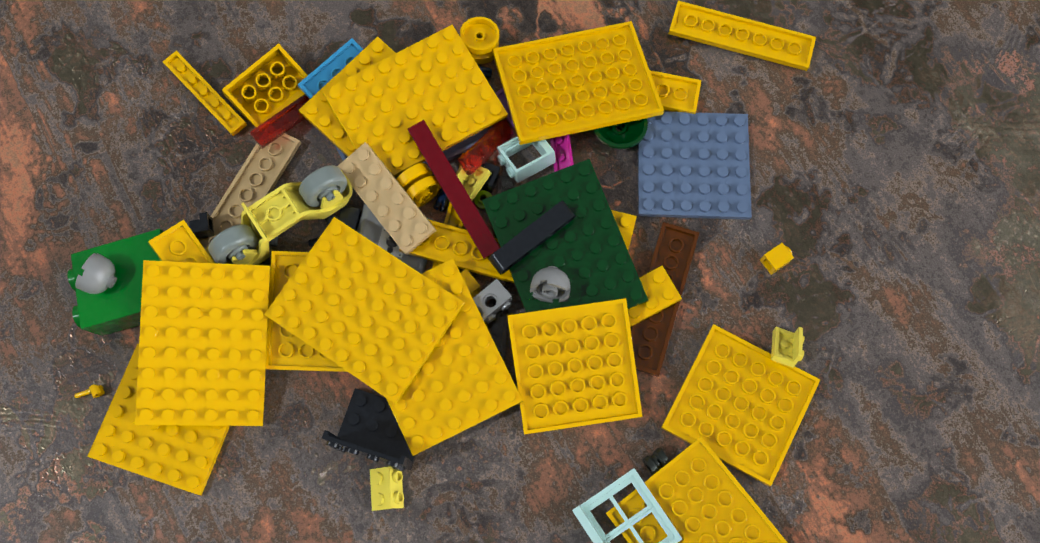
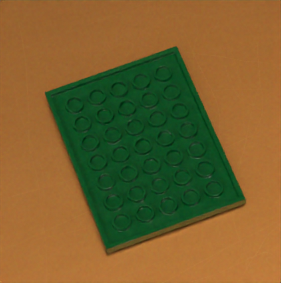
[482,159,648,312]

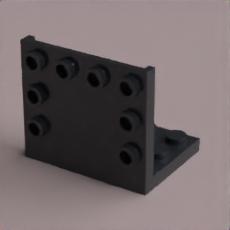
[322,388,416,472]

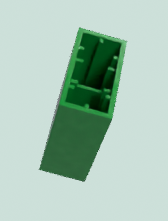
[67,229,164,336]

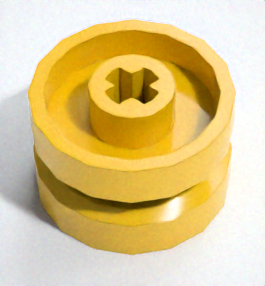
[460,17,499,64]
[396,163,442,207]

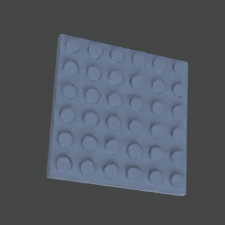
[638,112,752,220]

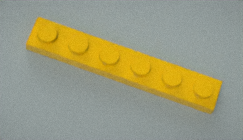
[162,50,247,136]

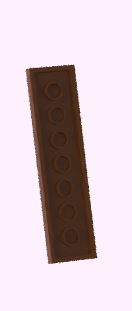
[631,222,699,377]

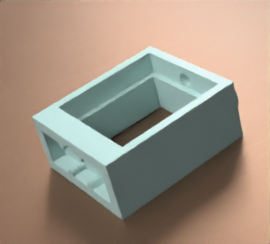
[497,137,556,183]

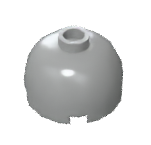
[75,253,117,294]
[530,266,570,303]

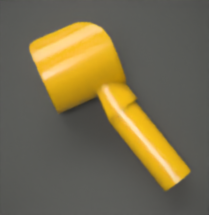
[74,384,105,398]

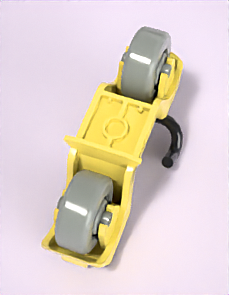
[206,165,353,265]

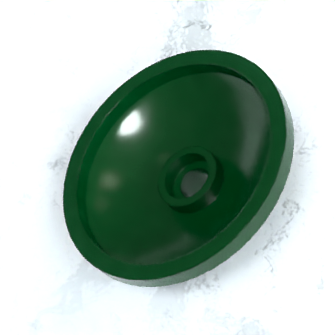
[593,118,648,149]

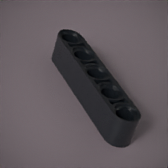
[488,201,576,275]

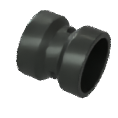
[642,447,670,475]

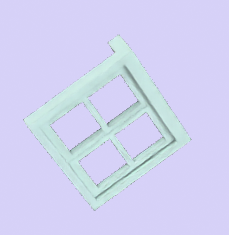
[572,468,682,543]

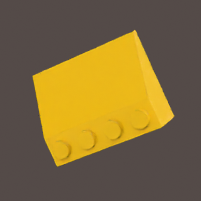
[222,43,308,132]

